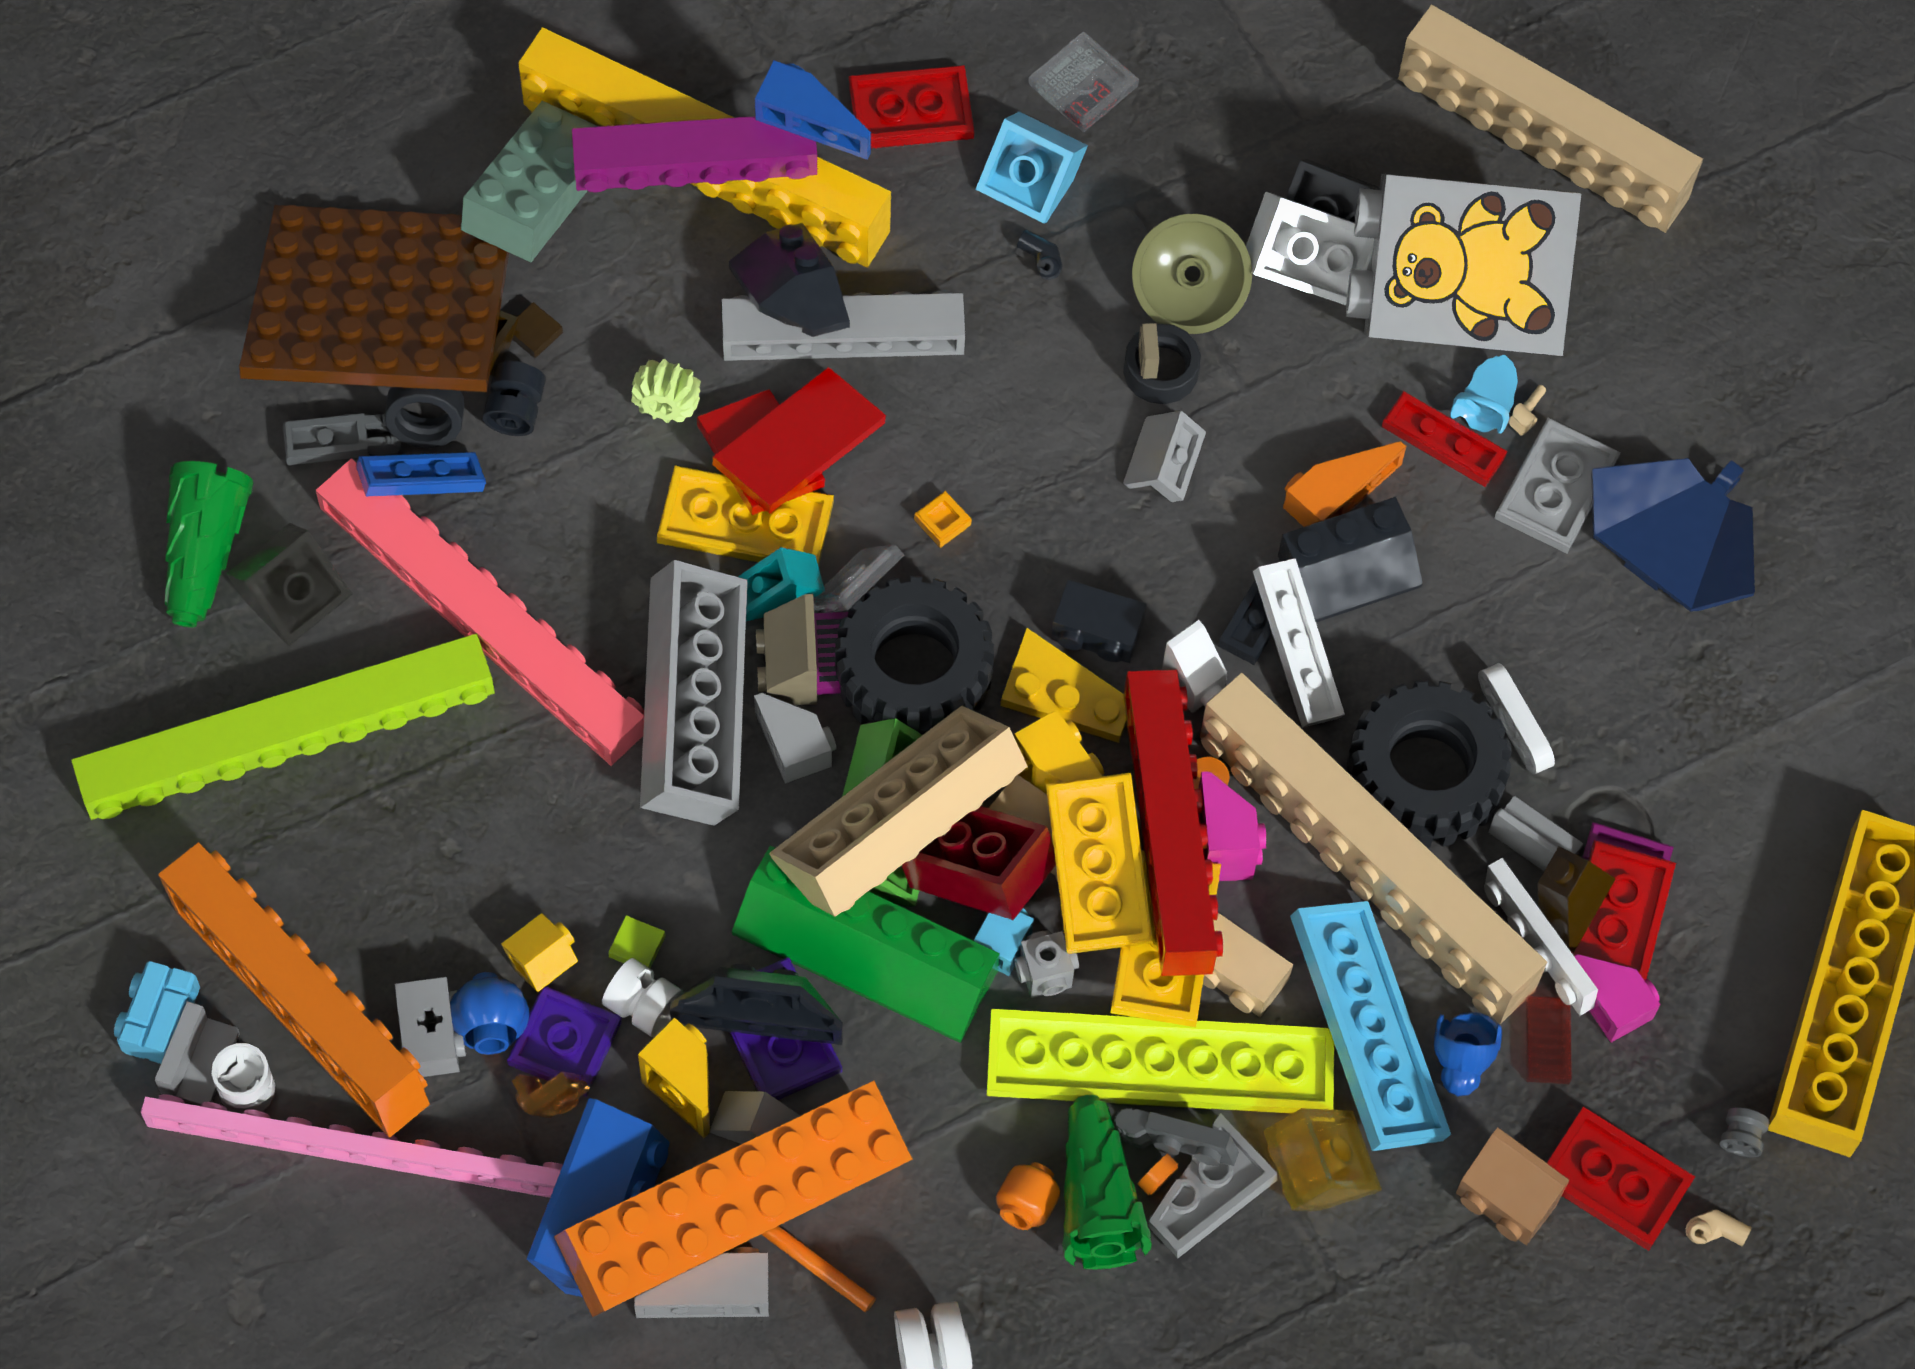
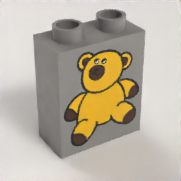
[1346,174,1581,356]

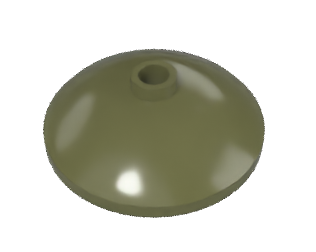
[1132,214,1252,334]

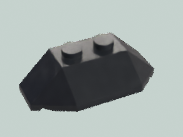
[729,223,850,337]
[669,964,843,1045]

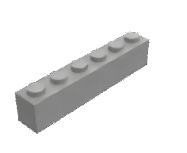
[722,290,965,361]

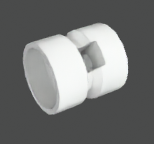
[602,958,683,1037]
[211,1043,276,1114]

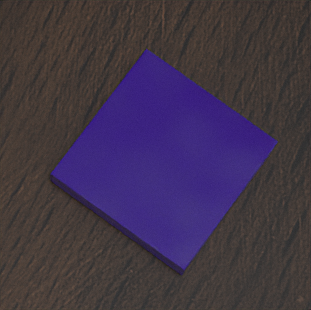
[507,986,622,1097]

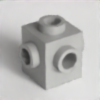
[1014,931,1079,998]

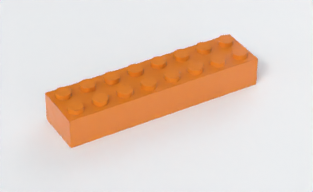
[158,842,430,1138]
[554,1081,913,1317]

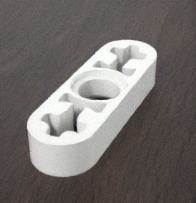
[1478,663,1555,774]

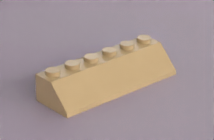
[770,706,1028,917]

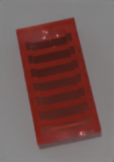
[1526,996,1572,1084]

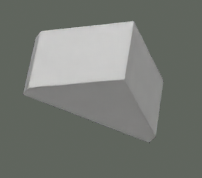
[710,1091,800,1144]

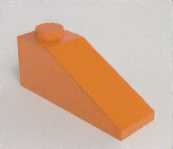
[1283,441,1407,527]

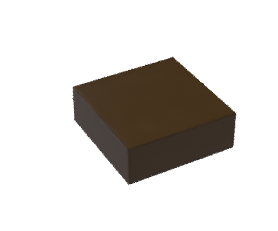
[512,302,563,358]

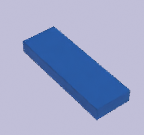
[356,452,486,497]

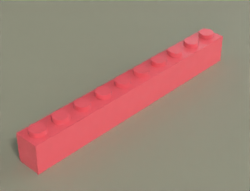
[316,458,644,766]

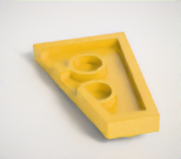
[1001,628,1127,743]

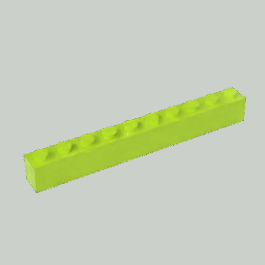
[71,633,495,820]

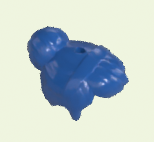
[1434,1012,1502,1097]

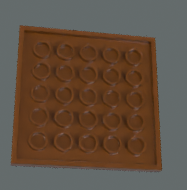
[239,205,509,392]

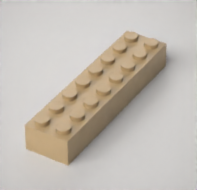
[1398,5,1703,233]

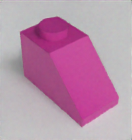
[1574,954,1661,1043]

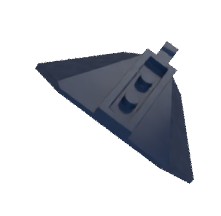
[1591,458,1755,612]

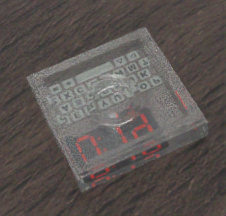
[1028,31,1139,133]
[813,544,905,613]

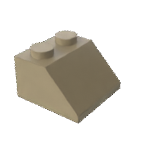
[756,594,817,705]

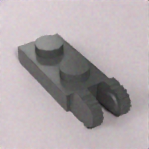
[283,413,401,465]
[1114,1107,1239,1166]

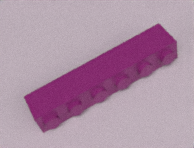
[572,116,817,192]

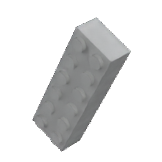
[640,560,747,826]

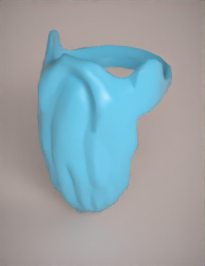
[1450,355,1518,434]

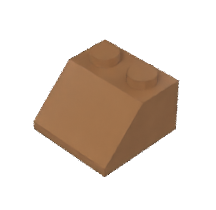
[1456,1127,1569,1246]

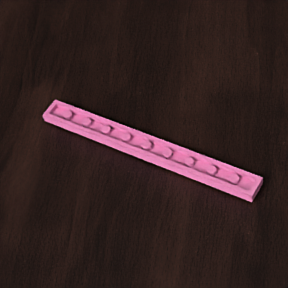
[141,1094,563,1198]

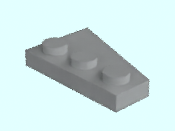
[1149,1113,1278,1258]

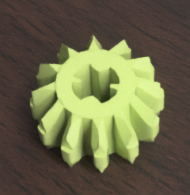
[631,359,701,423]

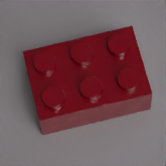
[902,806,1056,920]

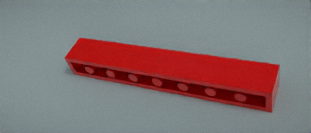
[1123,670,1223,976]

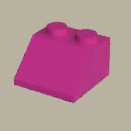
[1198,771,1266,881]

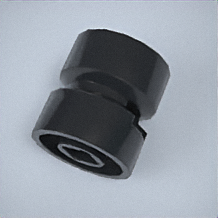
[483,361,546,436]

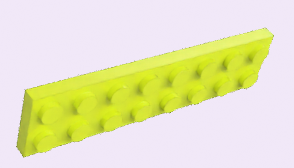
[987,1009,1334,1116]

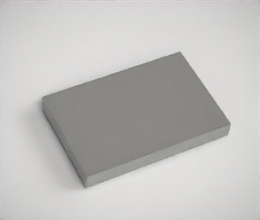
[1494,418,1621,554]

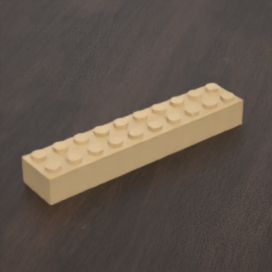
[1200,673,1547,1024]

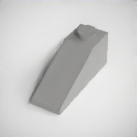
[634,1247,769,1318]

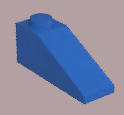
[755,60,871,160]

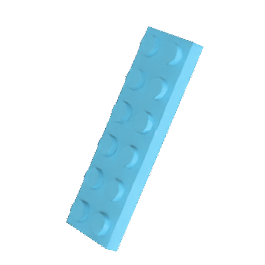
[1290,901,1451,1151]

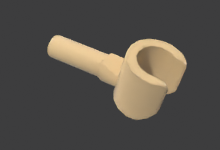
[1508,385,1546,435]

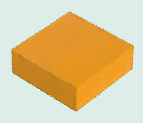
[914,491,972,548]

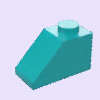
[738,547,825,621]

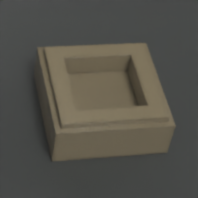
[1138,323,1159,379]

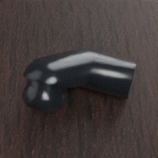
[1017,230,1063,280]

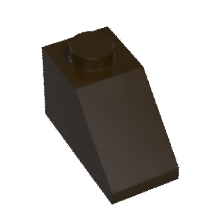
[1538,846,1615,953]

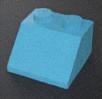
[976,112,1088,224]

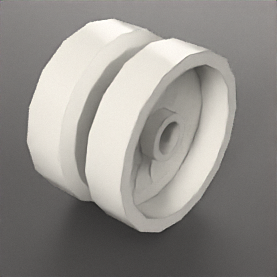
[894,1301,972,1369]

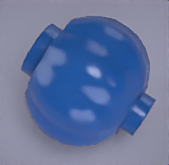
[450,972,529,1055]

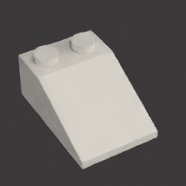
[1246,192,1374,305]

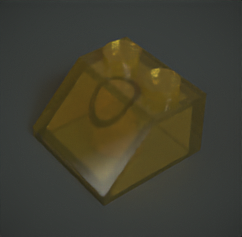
[1263,1108,1382,1211]

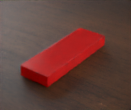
[1382,391,1507,487]

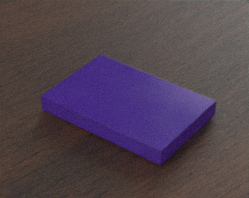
[729,957,842,1100]

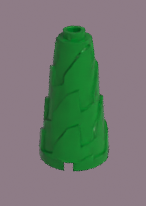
[165,461,254,628]
[1062,1095,1152,1269]

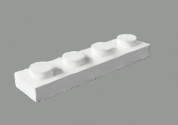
[1253,559,1345,728]
[1484,858,1598,1016]

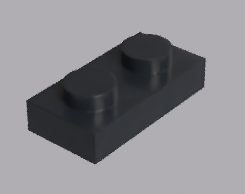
[1218,580,1273,665]

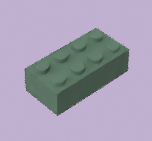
[461,101,599,262]

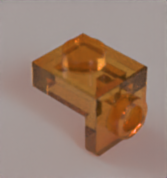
[512,1071,590,1118]

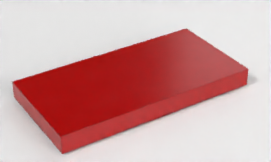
[712,367,886,514]

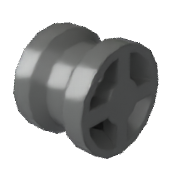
[1719,1108,1770,1158]

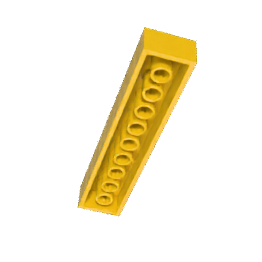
[519,27,891,268]

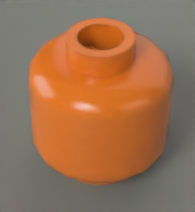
[996,1162,1060,1230]

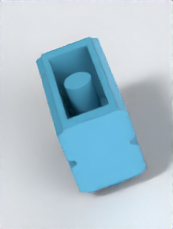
[114,961,200,1064]

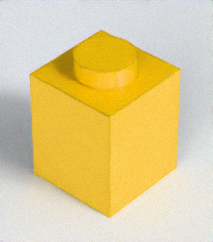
[501,913,578,992]

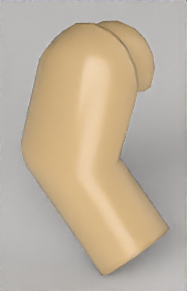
[1686,1210,1752,1246]

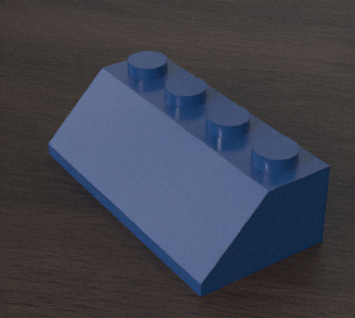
[527,1098,670,1297]

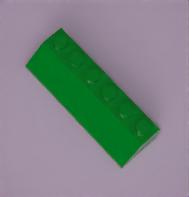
[732,845,1000,1043]

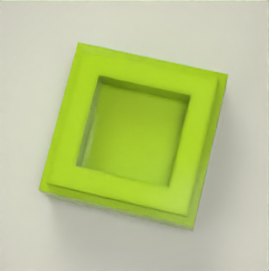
[609,915,666,969]

